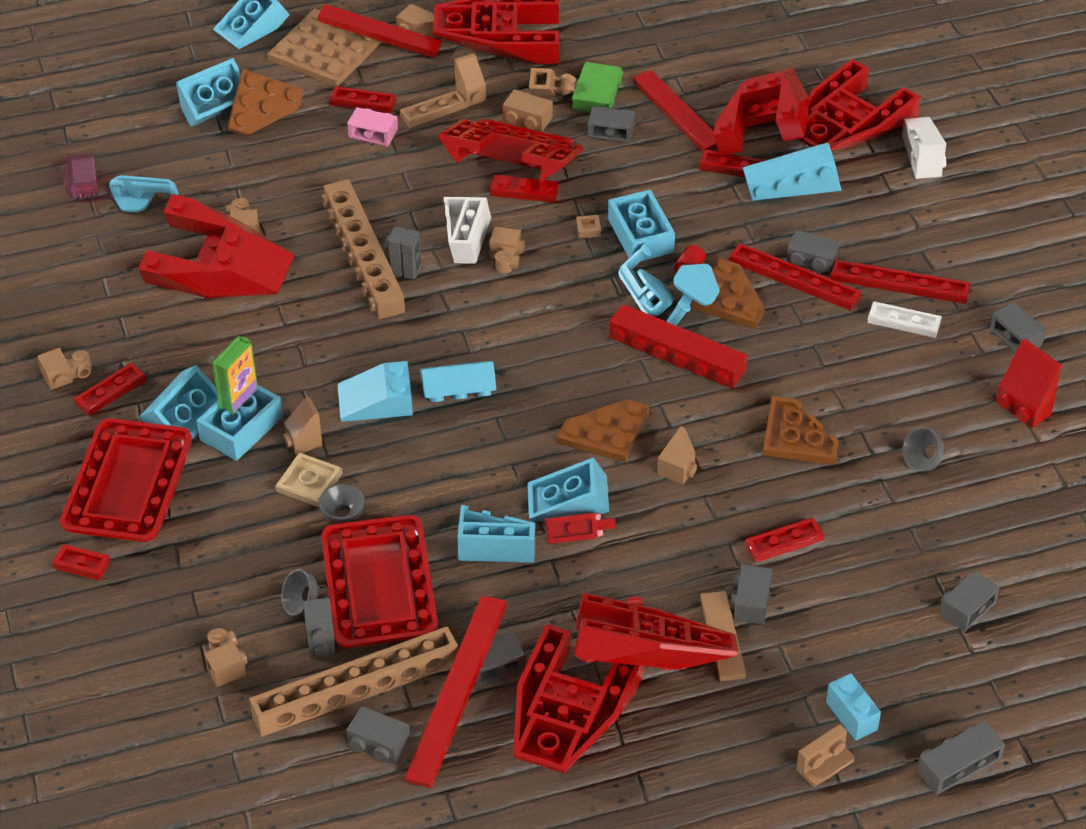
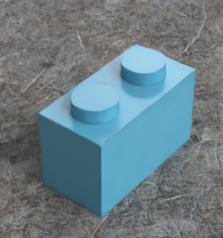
[826,673,881,741]

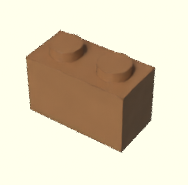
[503,90,553,131]

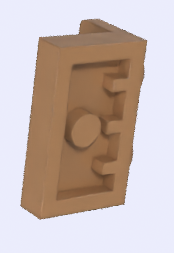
[796,724,855,787]

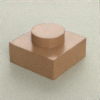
[576,215,601,239]

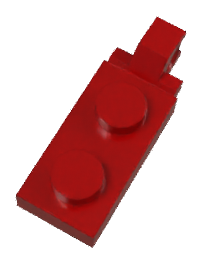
[545,513,616,544]

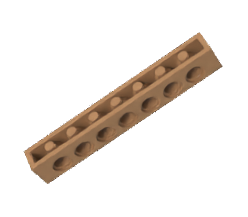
[321,179,405,320]
[249,626,458,737]

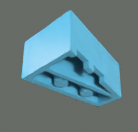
[458,505,535,563]

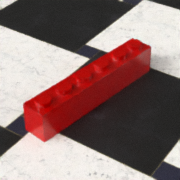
[609,304,747,389]

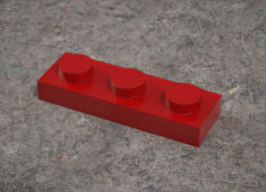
[490,174,559,203]

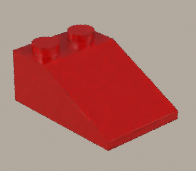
[996,339,1062,429]

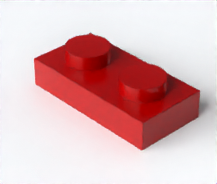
[52,544,111,581]

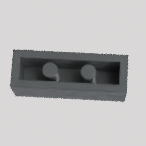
[917,721,1005,795]

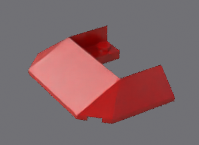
[439,119,584,182]

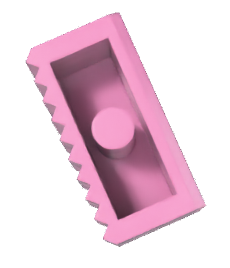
[347,107,398,147]

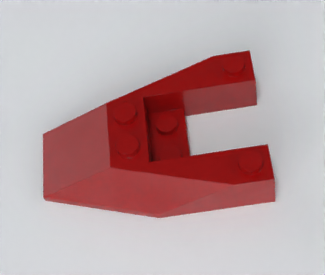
[433,0,559,64]
[797,59,921,152]
[713,68,810,156]
[138,194,294,298]
[575,593,738,670]
[513,624,645,774]

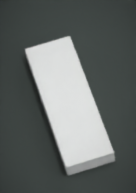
[868,301,942,338]

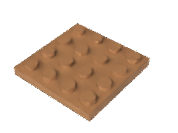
[267,8,382,87]

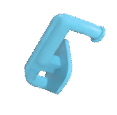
[109,175,179,213]
[619,244,674,316]
[667,264,720,326]

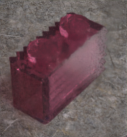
[63,153,98,200]

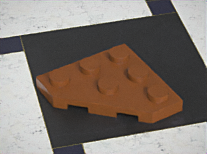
[227,69,304,137]
[691,258,765,329]
[763,396,839,465]
[557,399,650,462]

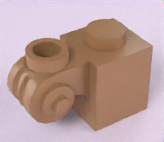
[529,68,576,97]
[226,198,259,232]
[489,227,525,274]
[37,348,92,390]
[204,628,248,687]

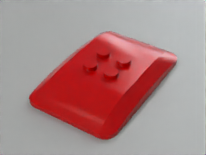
[60,418,192,542]
[321,515,438,648]

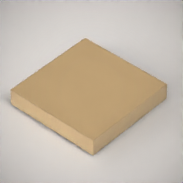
[275,453,343,507]

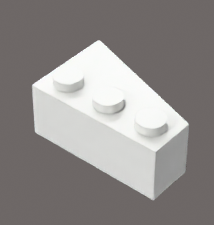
[902,117,946,179]
[444,197,491,264]

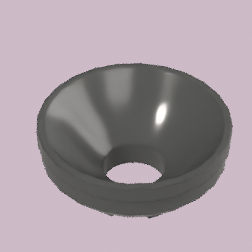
[903,427,944,472]
[319,484,365,524]
[281,569,320,616]

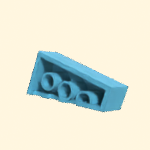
[743,143,841,201]

